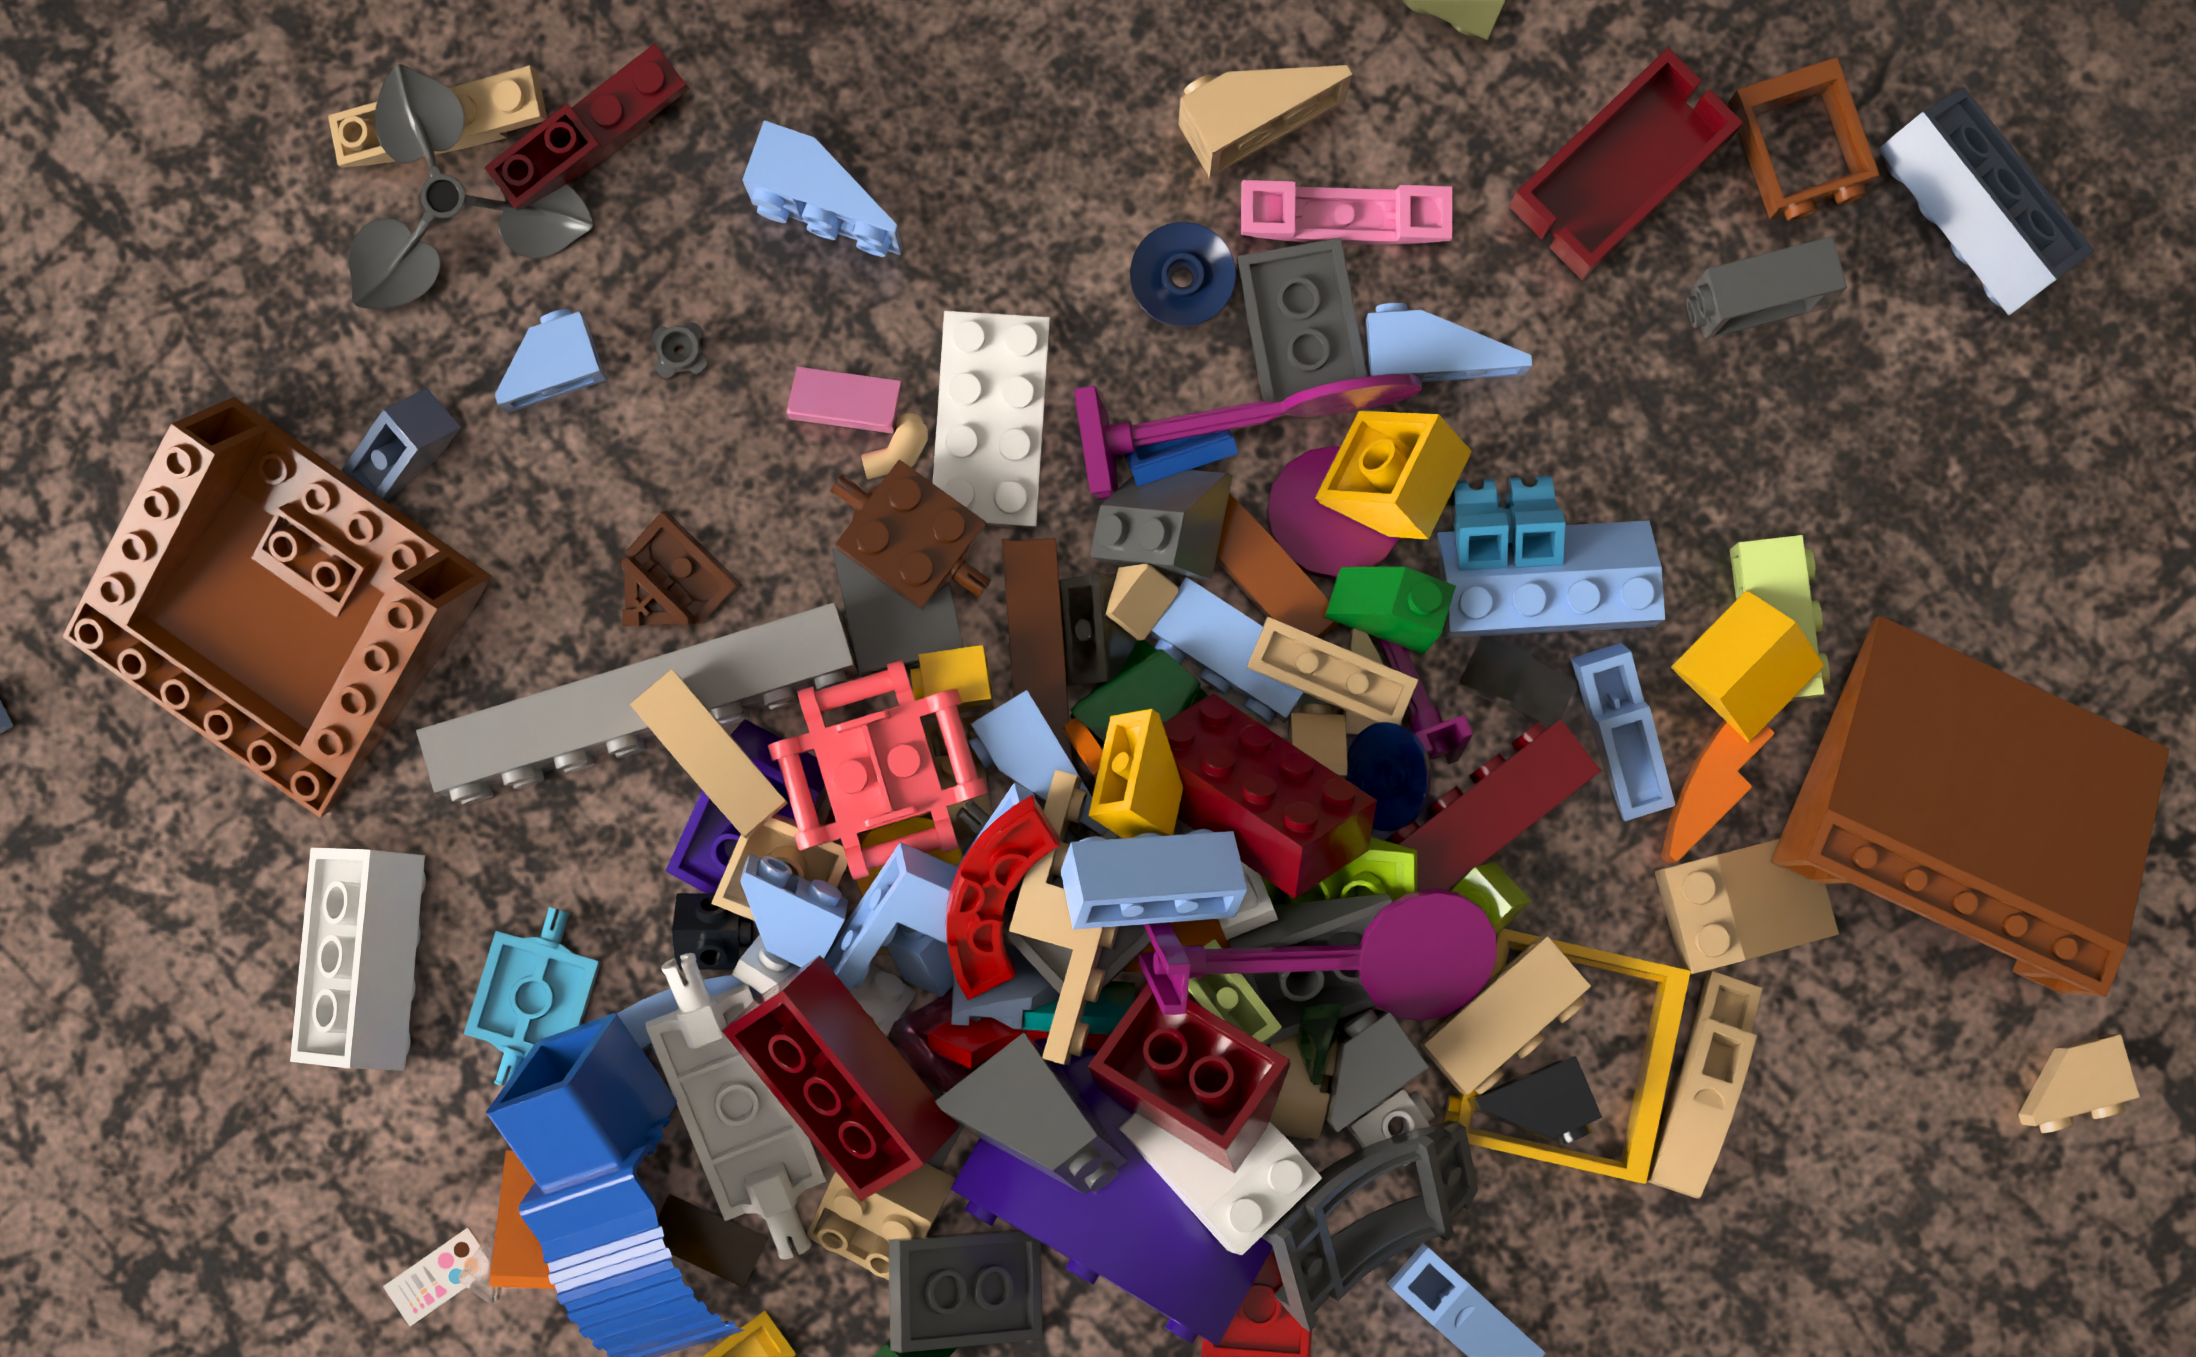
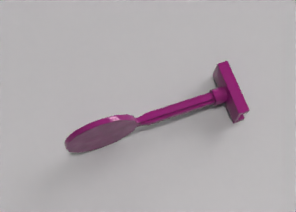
[1074,374,1422,500]
[1266,446,1473,779]
[1138,888,1497,1021]

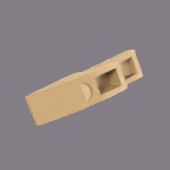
[328,65,547,168]
[1647,971,1763,1198]

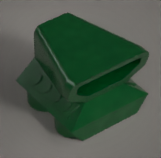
[1070,640,1208,748]

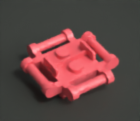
[768,659,989,880]

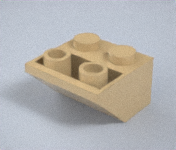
[807,1163,956,1280]

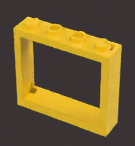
[1443,929,1691,1184]

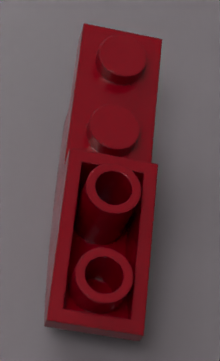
[484,43,689,211]

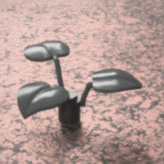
[349,64,593,309]

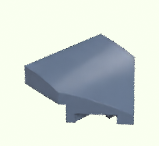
[951,941,1060,1029]

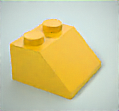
[1315,411,1472,540]

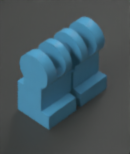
[1451,475,1566,571]

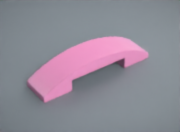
[1241,180,1452,245]

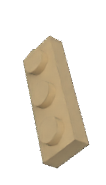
[1246,617,1418,731]

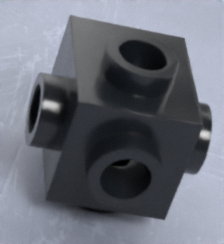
[672,893,753,970]

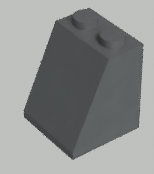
[935,1033,1128,1195]

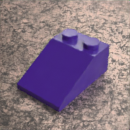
[665,719,827,893]

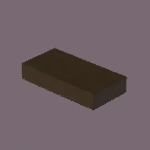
[657,1192,769,1288]

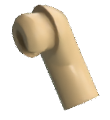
[861,413,928,480]

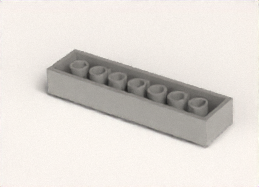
[416,602,860,805]

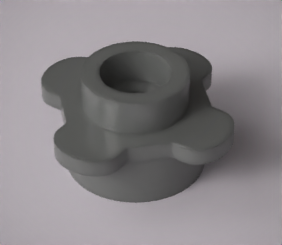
[651,322,708,378]

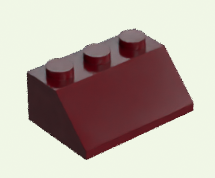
[1088,983,1291,1174]

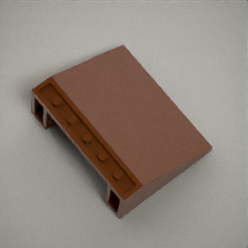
[62,397,492,818]
[1770,616,2170,997]

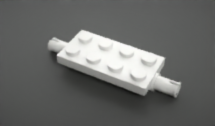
[645,953,826,1260]

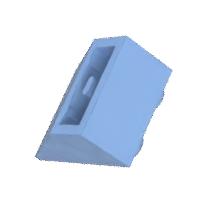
[742,120,903,257]

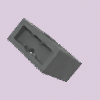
[1686,236,1847,340]

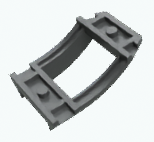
[1261,1120,1478,1332]

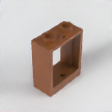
[1728,57,1879,222]

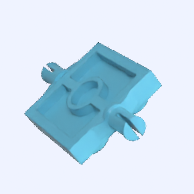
[464,907,601,1086]

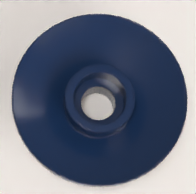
[1130,222,1236,327]

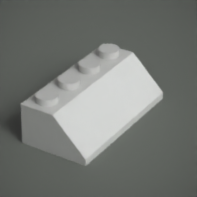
[290,848,426,1071]

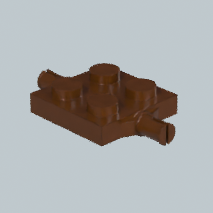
[830,460,992,611]

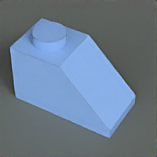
[495,309,607,413]

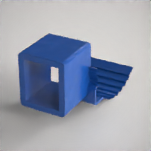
[486,1013,745,1357]

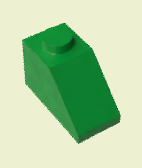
[1324,567,1456,655]

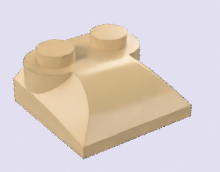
[711,813,848,921]

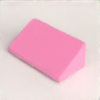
[787,367,901,434]

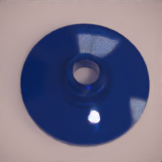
[1344,722,1431,831]

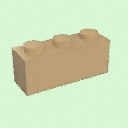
[1418,936,1591,1095]

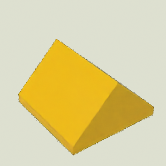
[1671,590,1825,743]

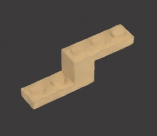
[1009,770,1119,1065]

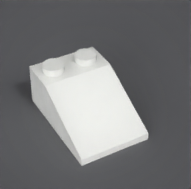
[1118,1112,1322,1255]

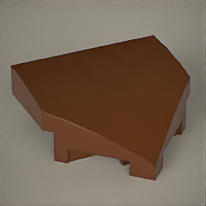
[620,511,742,626]

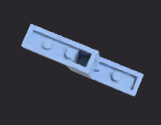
[824,783,1035,992]

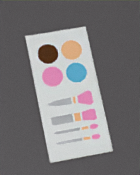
[383,1228,492,1326]

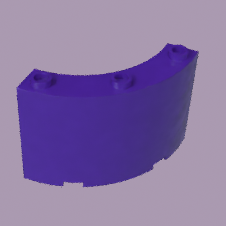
[950,1039,1273,1346]

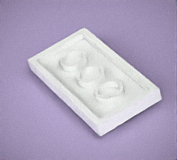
[933,311,1050,529]

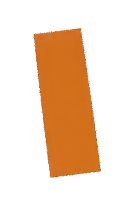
[1661,720,1775,865]

